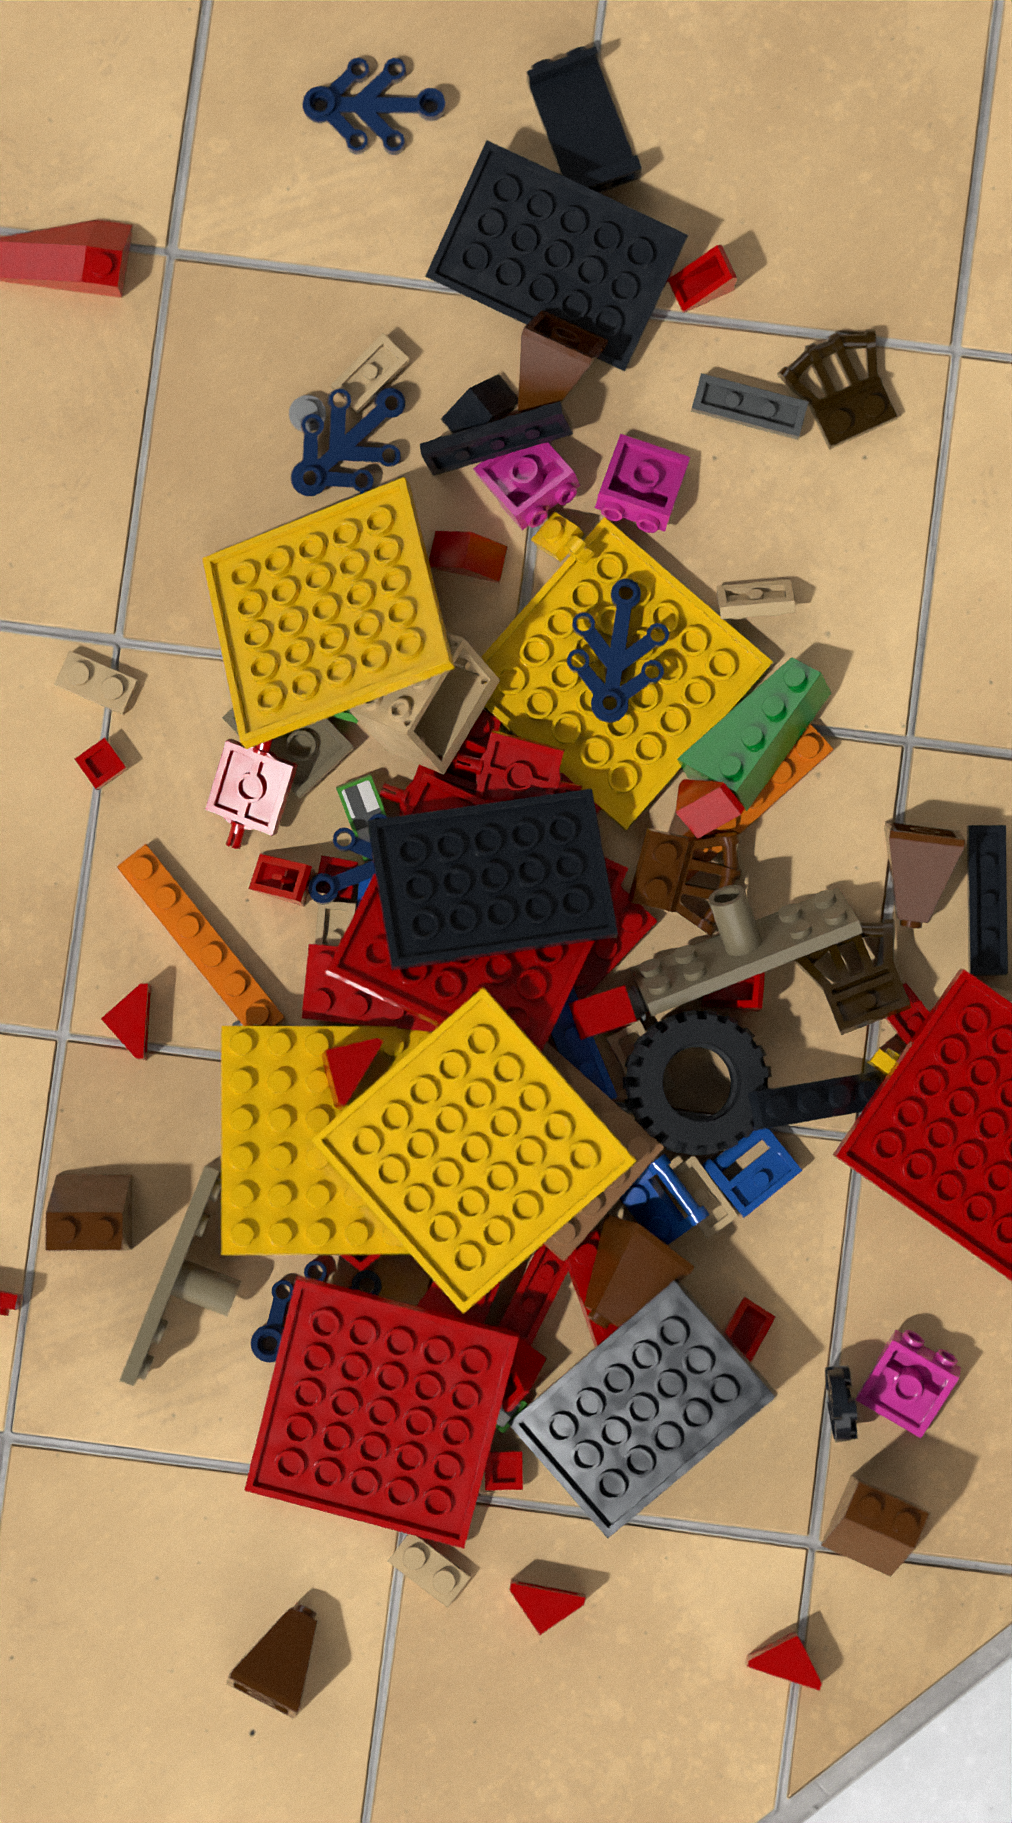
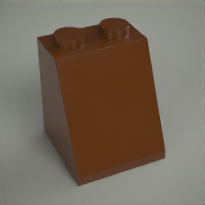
[45,1175,132,1251]
[821,1476,930,1577]

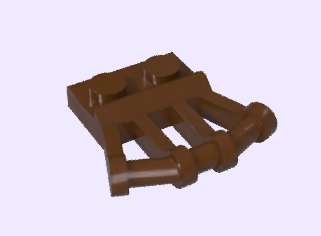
[628,828,742,936]

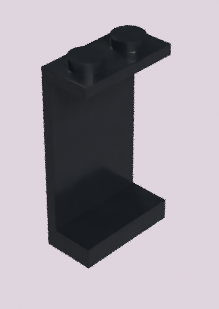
[527,46,642,193]

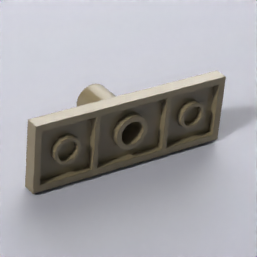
[630,885,863,1016]
[119,1165,241,1386]

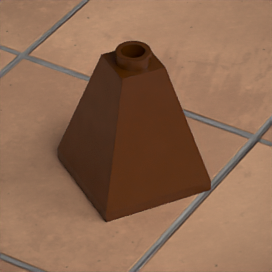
[518,310,608,413]
[884,821,965,928]
[584,1215,695,1329]
[226,1603,317,1719]

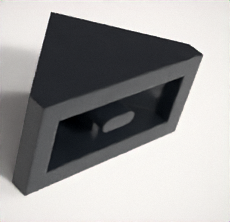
[441,374,518,434]

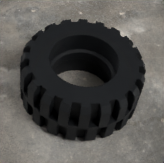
[622,1010,772,1155]

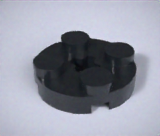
[824,1365,858,1443]

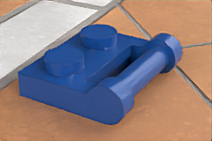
[702,1126,803,1218]
[620,1153,710,1245]

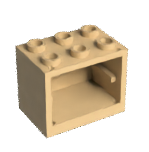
[349,631,500,774]

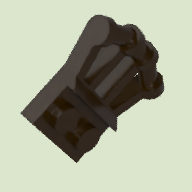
[777,330,898,450]
[794,919,912,1035]

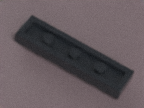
[420,401,573,476]
[967,825,1008,976]
[748,1071,882,1131]

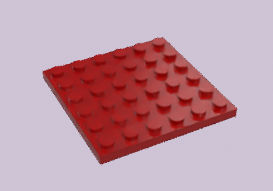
[326,772,629,1052]
[833,968,1012,1282]
[244,1275,520,1549]

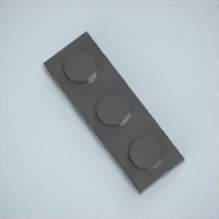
[691,373,808,440]

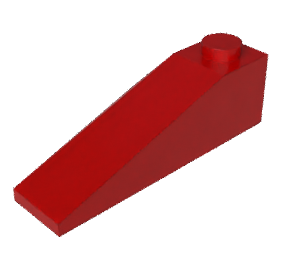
[0,220,133,298]

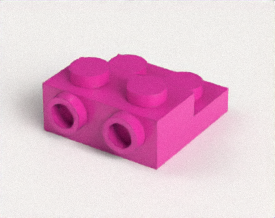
[595,434,690,533]
[473,442,580,530]
[855,1329,961,1438]

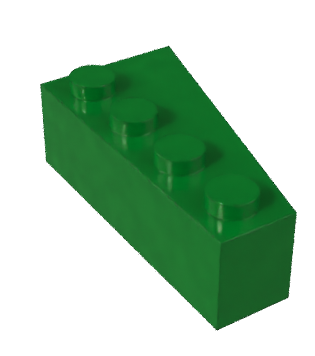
[677,657,831,811]

